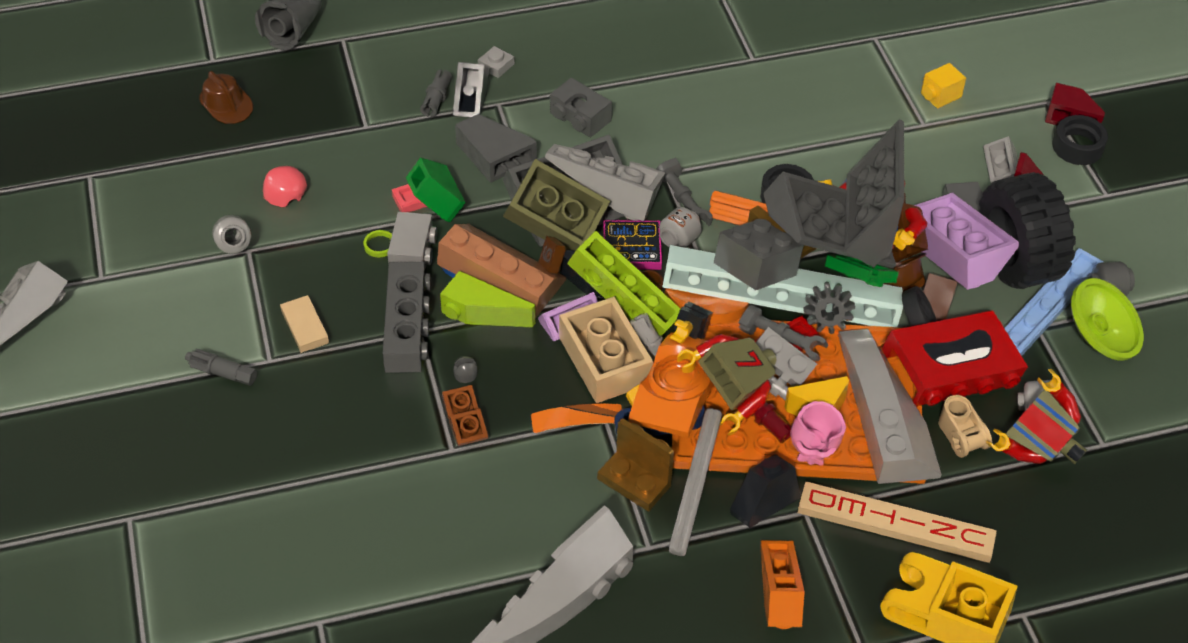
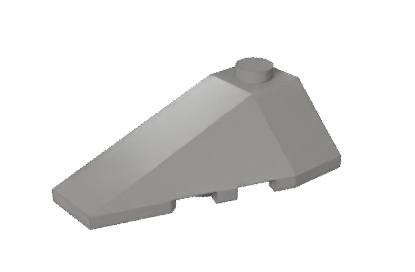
[545,144,665,221]
[0,261,68,345]

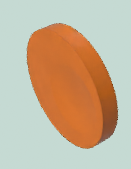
[664,288,749,324]

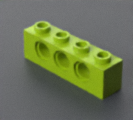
[567,231,680,336]

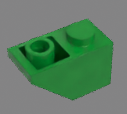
[406,157,466,222]

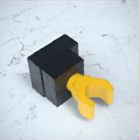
[670,302,713,344]

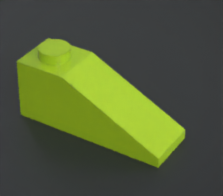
[440,271,536,327]

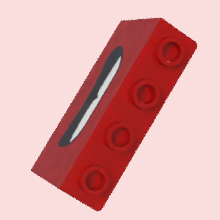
[882,310,1028,406]

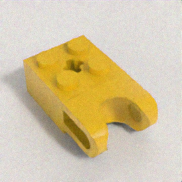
[880,552,1018,643]

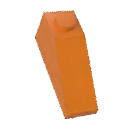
[760,540,805,629]

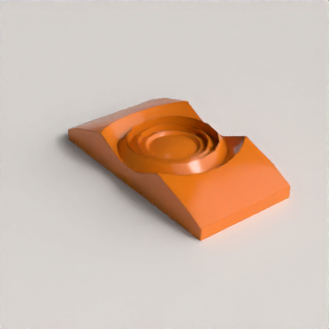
[628,332,713,438]

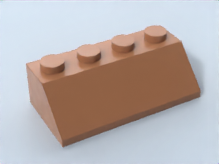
[437,224,566,319]

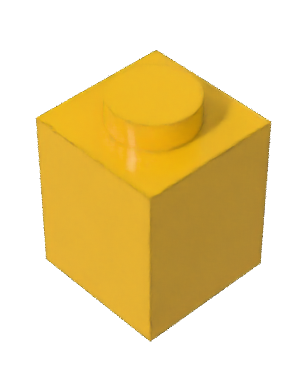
[921,63,966,109]

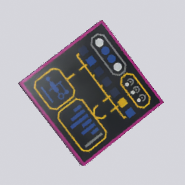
[603,220,662,270]

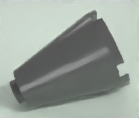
[255,0,321,50]

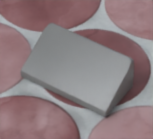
[983,136,1018,183]

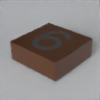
[538,236,566,274]

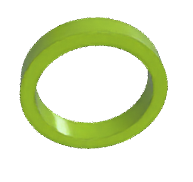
[363,230,392,258]

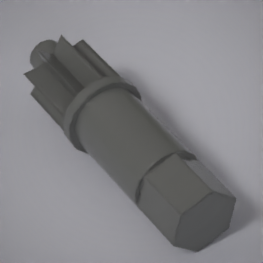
[185,348,257,386]

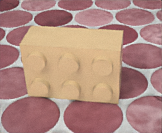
[559,297,653,403]

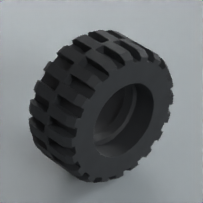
[978,172,1076,289]

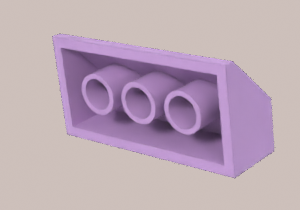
[914,193,1019,290]

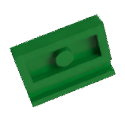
[825,255,899,287]

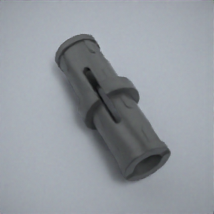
[420,69,452,117]

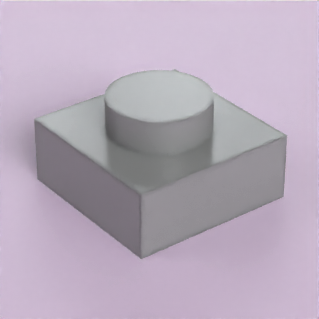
[478,46,515,78]

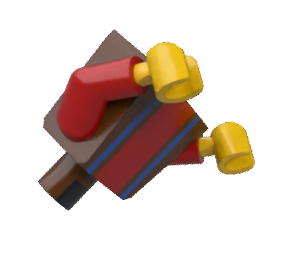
[892,193,928,262]

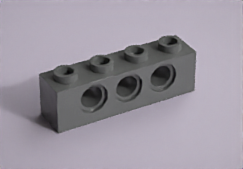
[383,262,431,373]

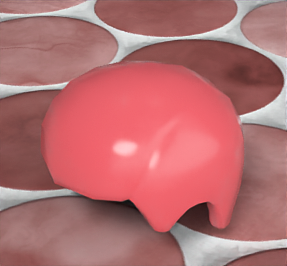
[263,166,307,207]

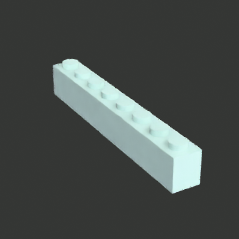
[663,245,903,327]

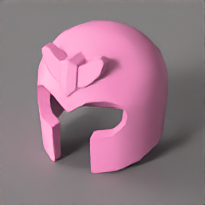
[790,401,846,466]

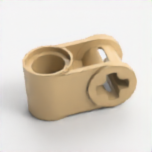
[938,395,992,458]

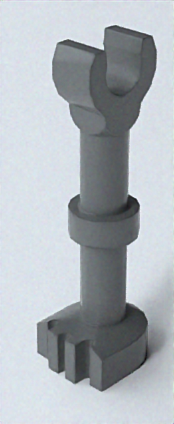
[656,157,712,226]
[738,305,828,361]

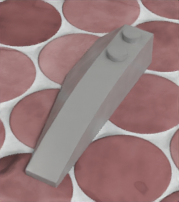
[838,329,942,484]
[472,505,633,643]

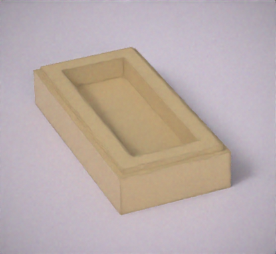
[280,295,329,353]

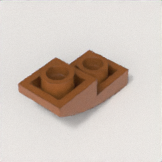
[442,385,488,446]

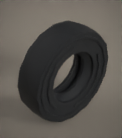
[902,286,937,326]

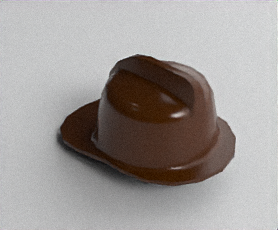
[199,71,253,124]
[884,253,927,292]

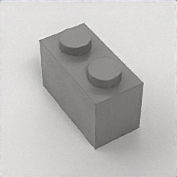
[387,212,437,269]

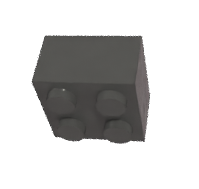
[714,219,804,290]

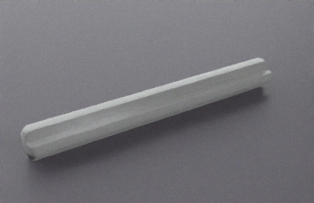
[669,408,722,556]

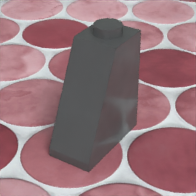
[455,114,537,183]

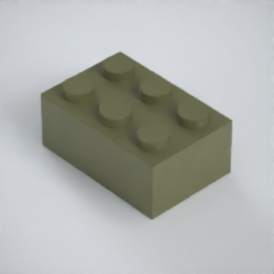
[503,159,610,250]

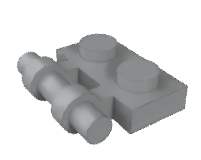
[756,327,817,400]

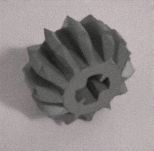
[803,282,855,334]

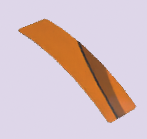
[531,403,622,433]

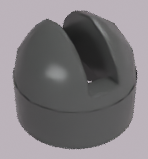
[453,356,478,383]

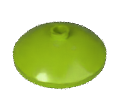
[1071,278,1144,361]

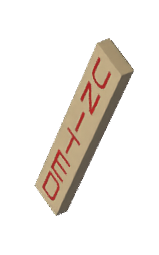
[797,481,997,563]

